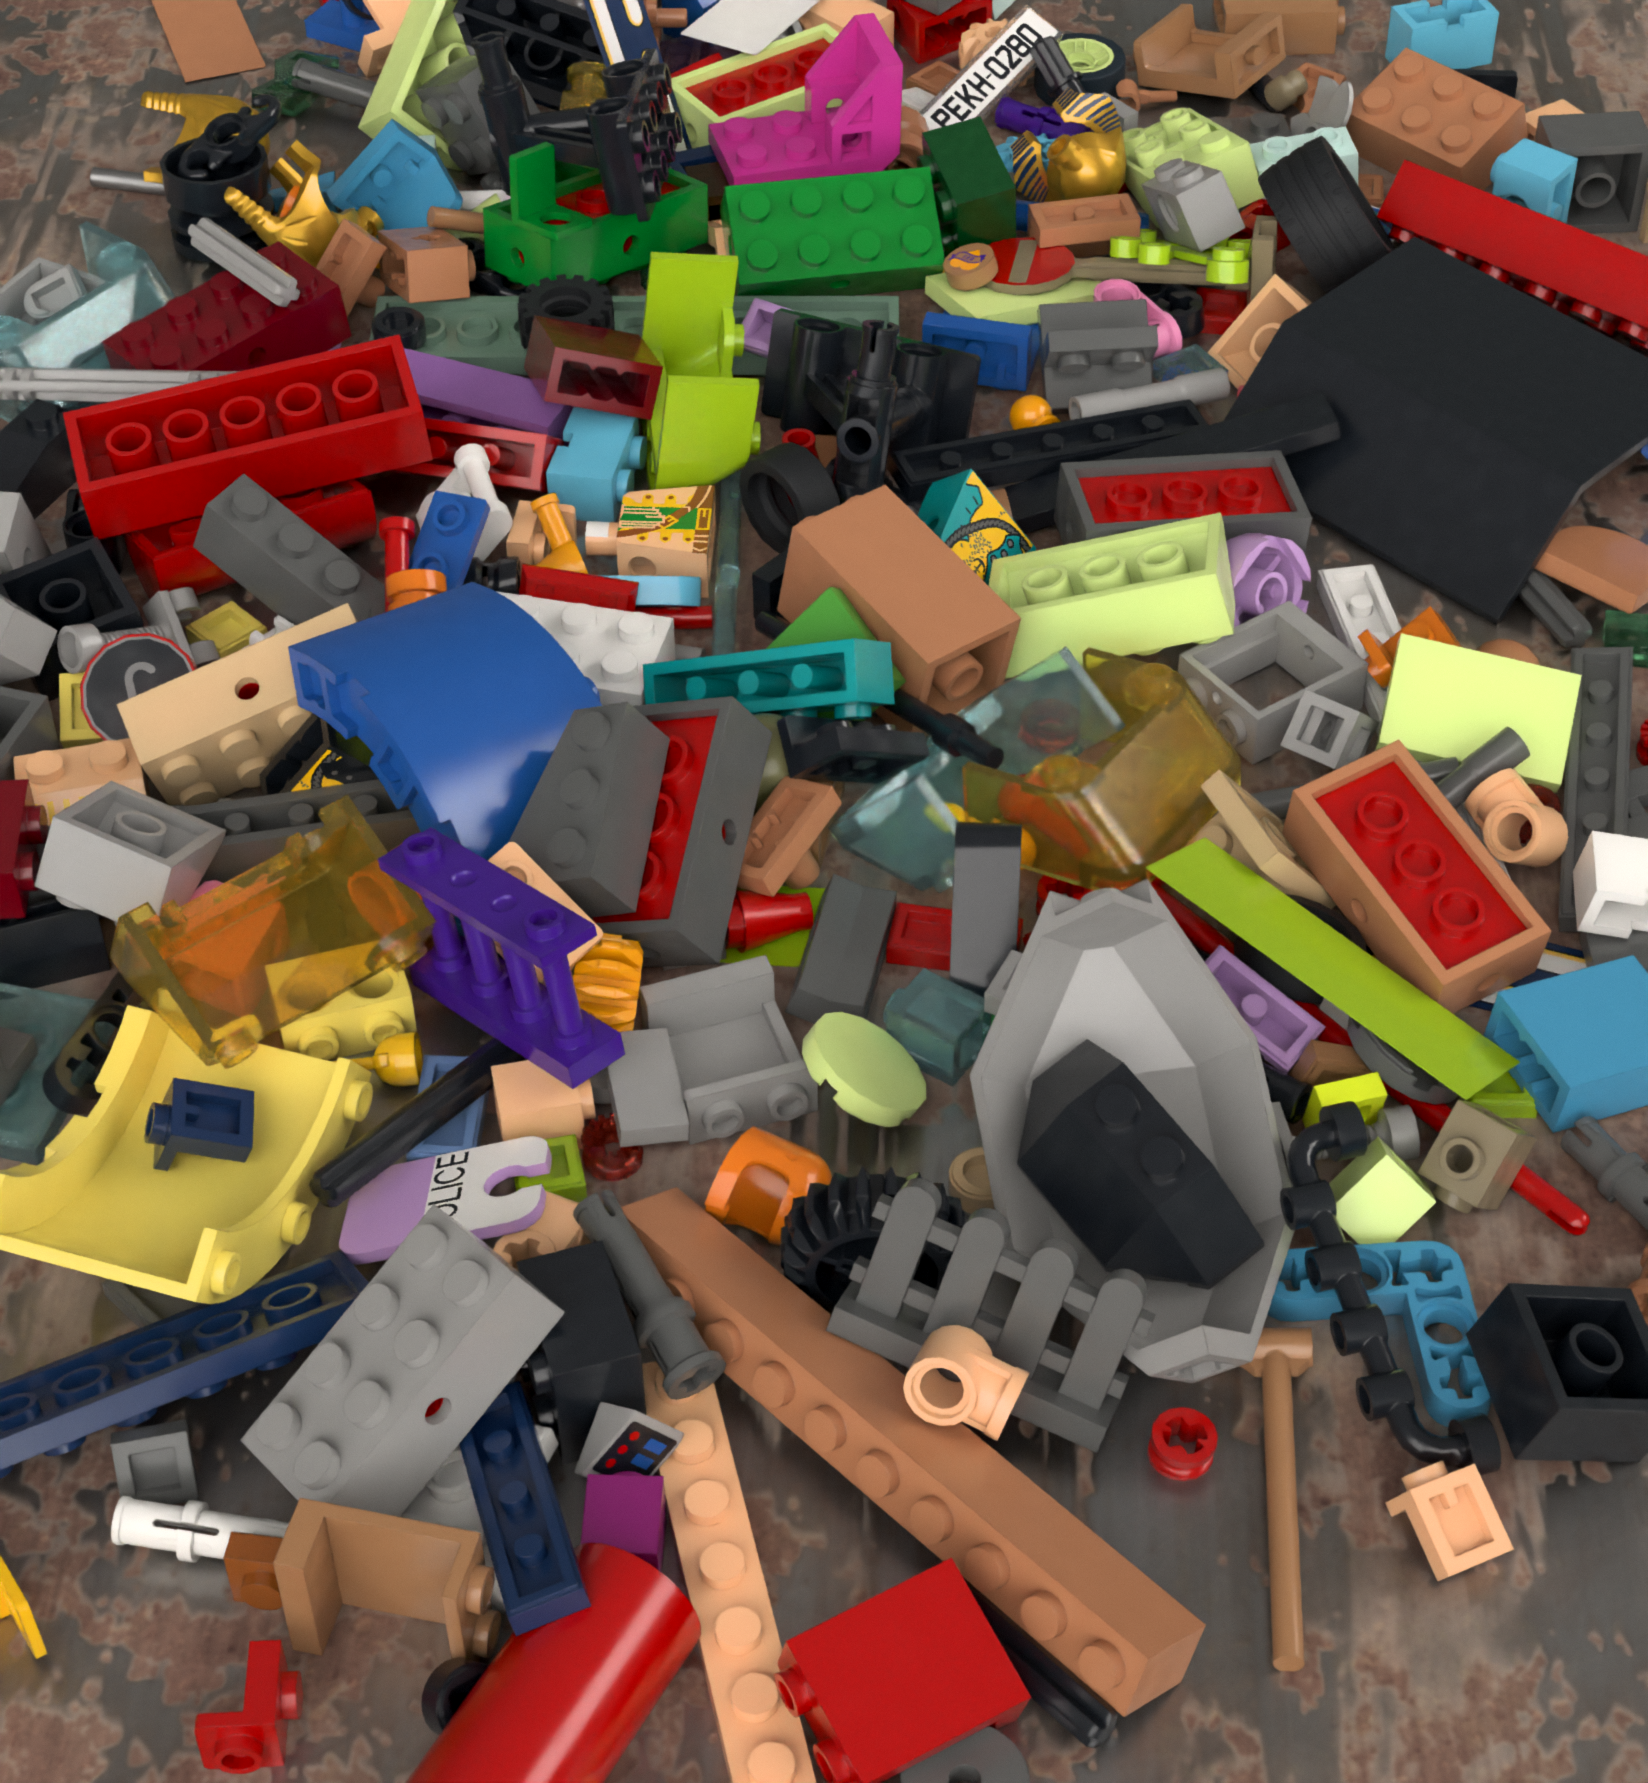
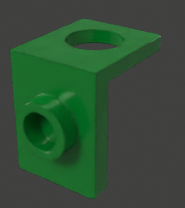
[509,142,593,241]

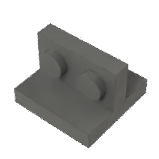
[1037,299,1159,415]

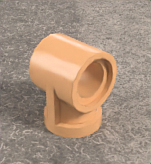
[1464,768,1568,867]
[903,1325,1029,1441]

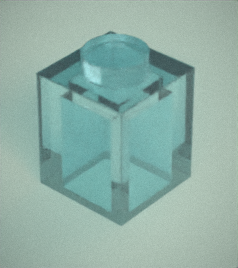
[883,969,990,1087]

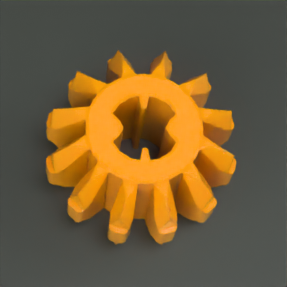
[573,933,644,1032]

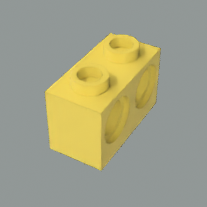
[265,940,417,1061]

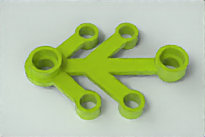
[1110,228,1251,284]

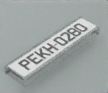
[919,4,1063,131]

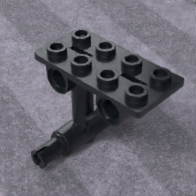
[471,32,683,222]
[761,308,981,505]

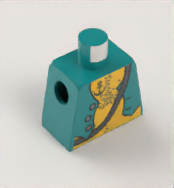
[917,469,1037,585]

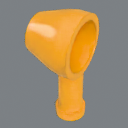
[530,493,588,574]

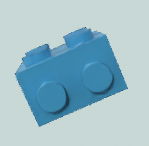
[326,119,463,239]

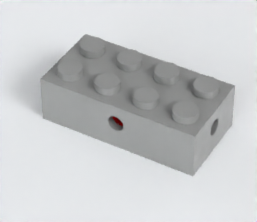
[240,1204,565,1517]

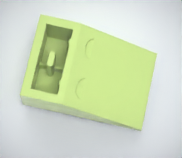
[1122,107,1264,229]

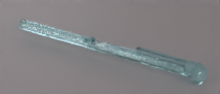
[712,468,743,656]

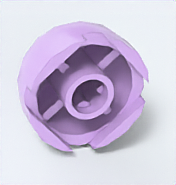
[1226,533,1311,627]

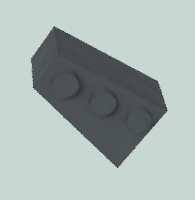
[508,702,670,918]

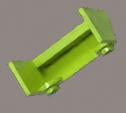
[640,252,761,490]

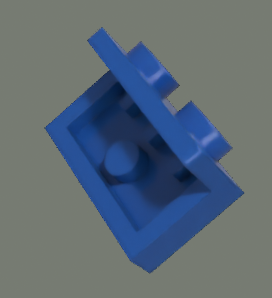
[409,490,490,591]

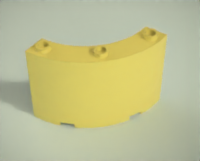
[0,1005,373,1304]

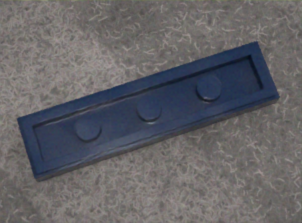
[459,1381,591,1636]

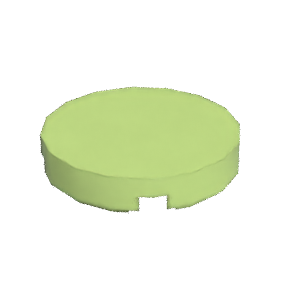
[802,1012,926,1127]

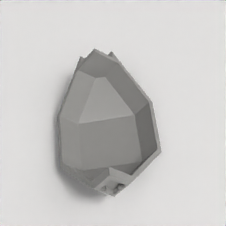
[970,879,1295,1383]

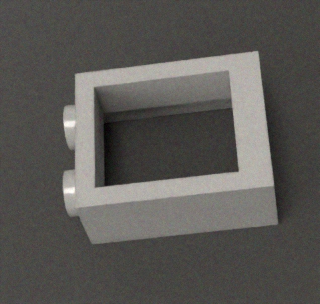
[1175,601,1369,765]

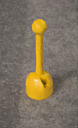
[332,1032,423,1087]

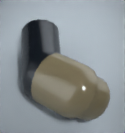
[1248,70,1308,112]

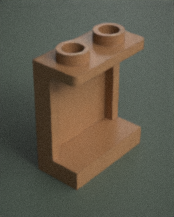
[1133,3,1286,99]

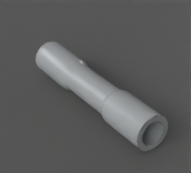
[1068,367,1230,420]

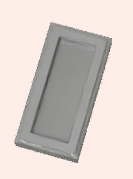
[604,1028,689,1147]

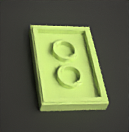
[925,273,1102,325]
[1375,633,1582,793]

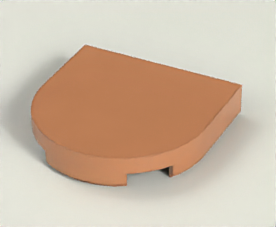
[1534,526,1648,614]

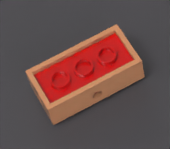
[1282,740,1552,1014]

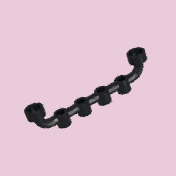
[1280,1101,1501,1475]

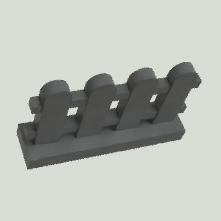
[826,1178,1156,1453]

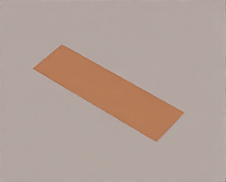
[151,0,266,82]

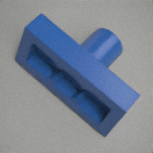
[304,0,380,52]

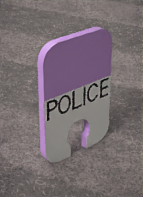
[339,1136,552,1265]

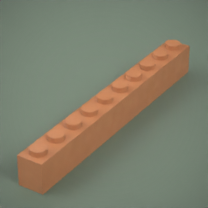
[621,1187,1206,1717]

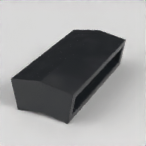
[0,898,111,997]

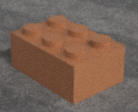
[1346,48,1528,191]

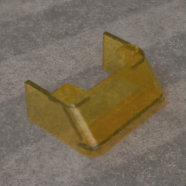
[962,647,1241,891]

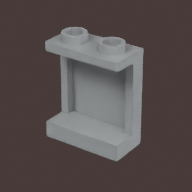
[639,955,818,1145]

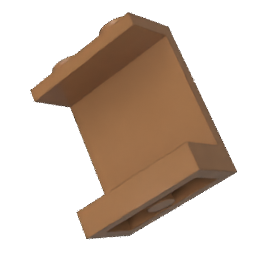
[273,1498,501,1662]

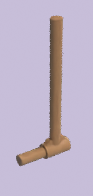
[1239,1327,1313,1672]

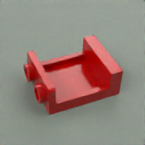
[774,1557,1031,1783]

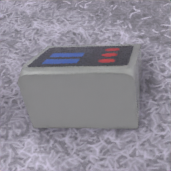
[574,1402,684,1479]

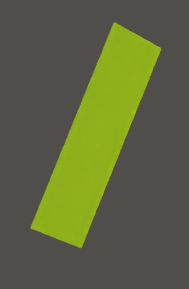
[1145,837,1520,1100]

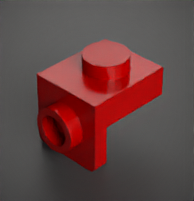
[194,1640,303,1774]

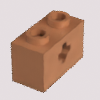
[378,226,476,303]

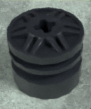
[159,135,275,262]

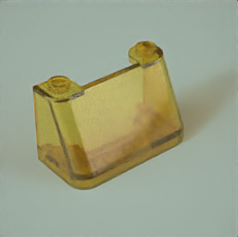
[110,794,436,1069]

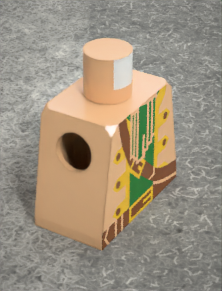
[585,485,717,598]

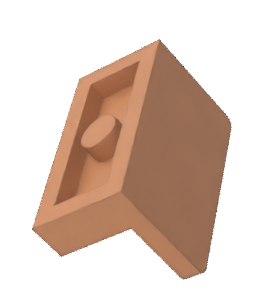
[1027,193,1141,258]

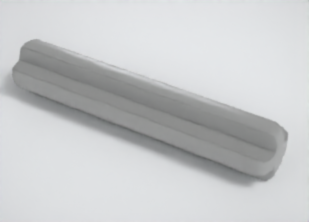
[188,218,300,307]

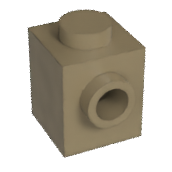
[1417,1100,1537,1214]

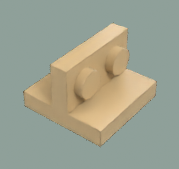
[1179,769,1336,909]

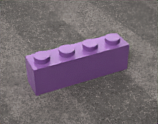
[404,348,574,447]

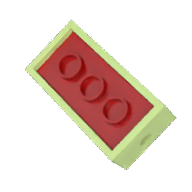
[671,23,842,149]

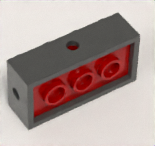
[1054,450,1312,554]
[591,696,772,968]

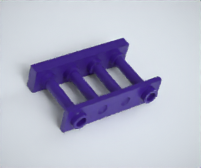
[378,827,625,1089]

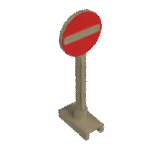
[983,215,1278,306]

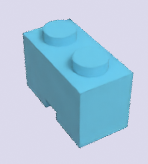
[1385,0,1499,69]
[546,407,647,522]

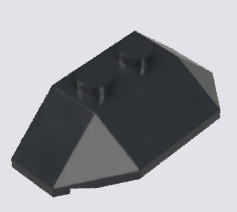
[453,0,606,111]
[1017,1039,1265,1290]

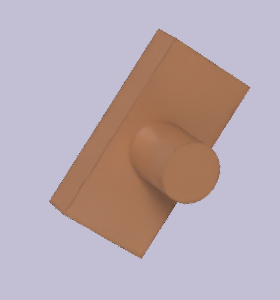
[316,218,387,317]
[737,776,842,897]

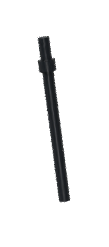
[755,610,1004,771]

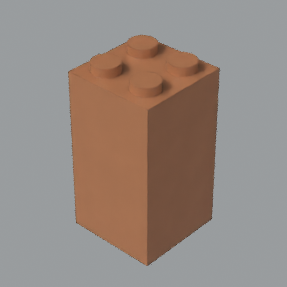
[777,485,1021,737]

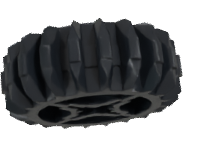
[780,1166,969,1311]

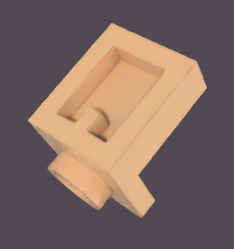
[506,500,578,572]
[1385,1461,1514,1581]

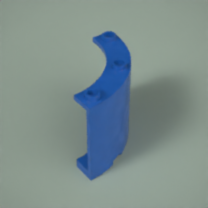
[288,582,603,937]

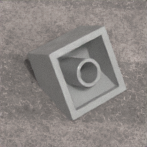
[35,781,226,937]

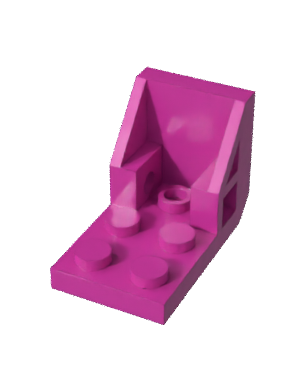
[708,13,903,186]

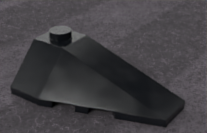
[0,399,77,520]

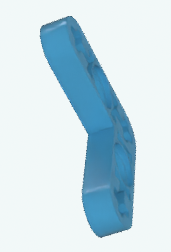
[1267,1240,1492,1427]

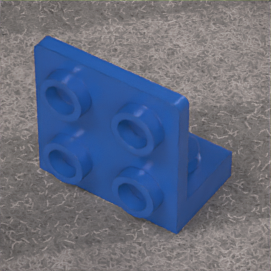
[922,310,1040,391]

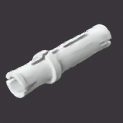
[111,1496,289,1563]

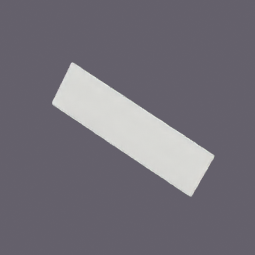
[681,0,820,55]

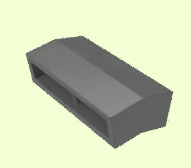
[785,873,897,1024]

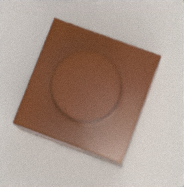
[223,1532,283,1610]

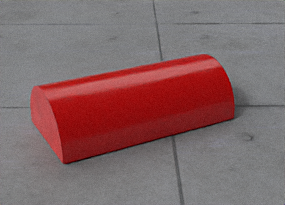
[123,479,377,599]
[405,1542,701,1783]

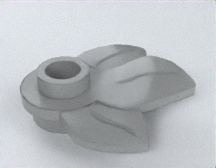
[1290,75,1354,136]

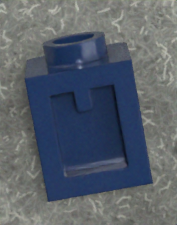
[144,1078,254,1171]

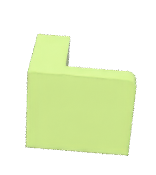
[1329,1136,1436,1244]

